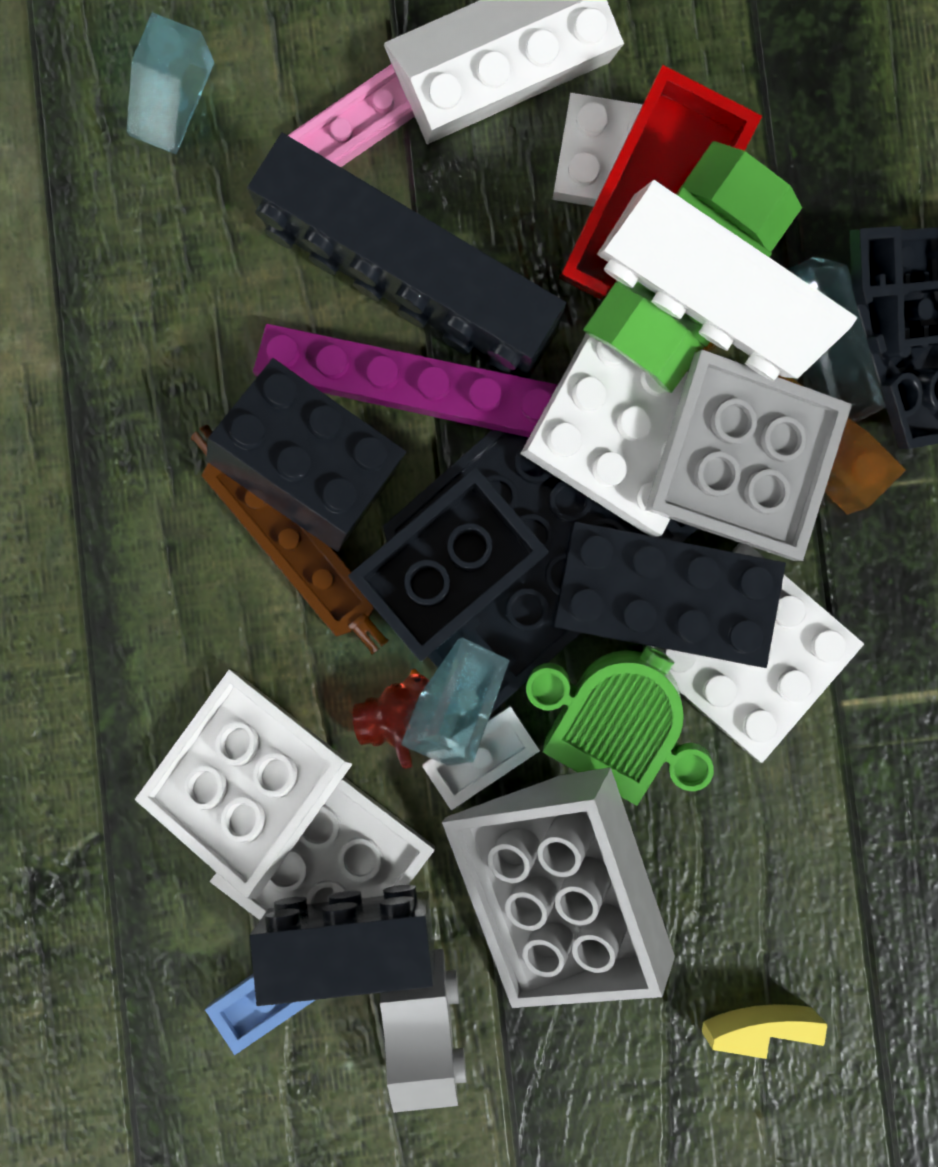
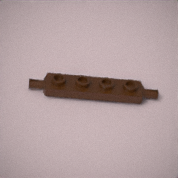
[191,424,389,655]

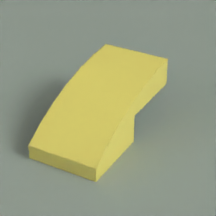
[702,1004,827,1059]

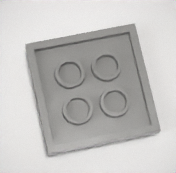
[645,349,852,561]

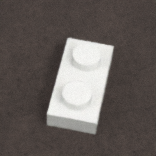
[422,706,540,810]

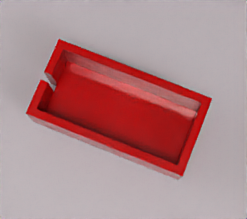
[558,65,762,299]

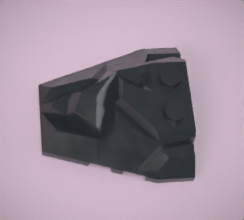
[849,226,938,449]

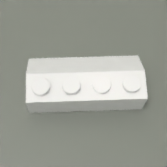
[384,0,624,144]
[597,180,858,381]

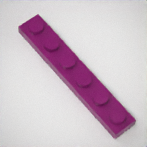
[253,324,558,437]

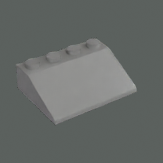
[442,767,675,1008]

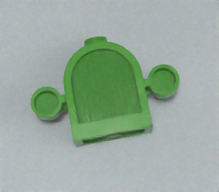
[526,646,714,806]

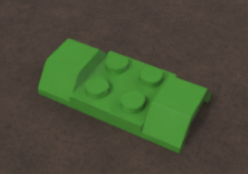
[582,141,802,393]

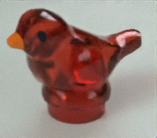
[353,669,434,769]

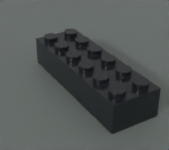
[247,132,566,379]

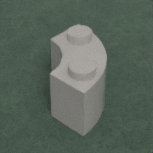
[380,949,467,1113]

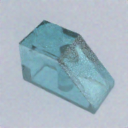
[127,13,215,154]
[401,637,509,766]

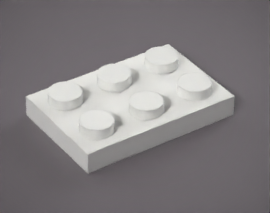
[552,93,642,206]

